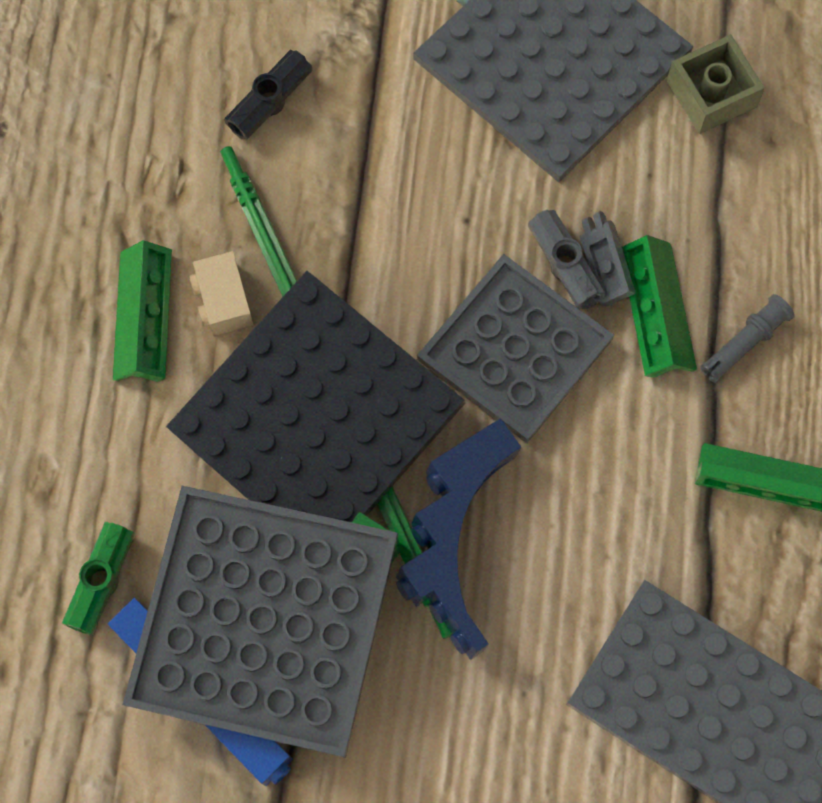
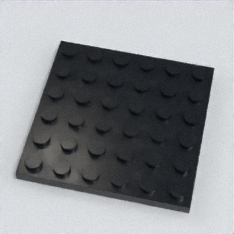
[166,271,466,522]

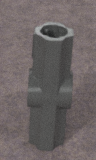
[528,209,605,310]

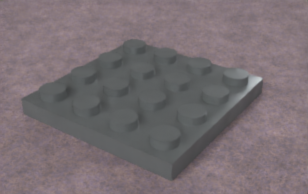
[417,254,614,444]

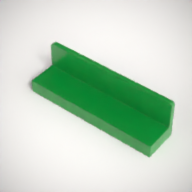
[622,235,697,378]
[113,240,172,382]
[695,443,822,512]

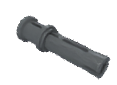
[700,294,794,383]

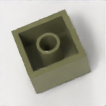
[667,34,765,134]

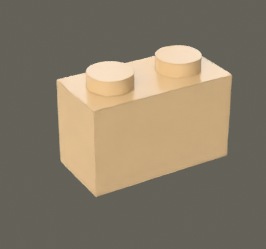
[189,251,254,336]

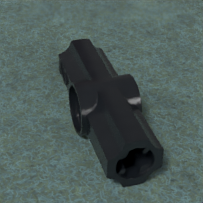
[224,49,312,140]

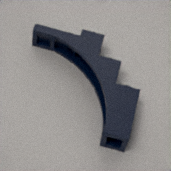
[396,418,521,660]

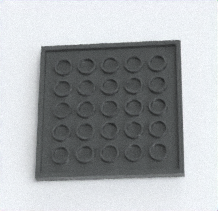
[413,0,693,182]
[123,486,399,758]

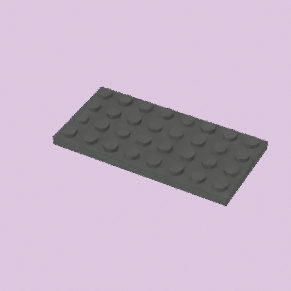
[566,579,822,803]

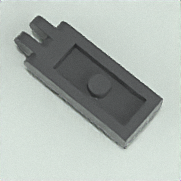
[580,211,636,307]

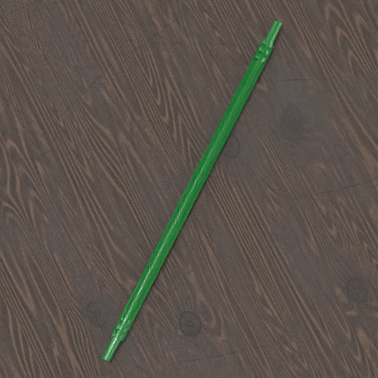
[220,146,452,639]

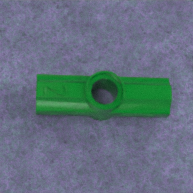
[62,522,135,636]

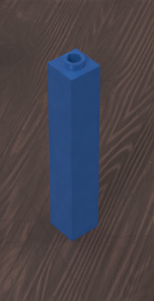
[107,597,293,786]

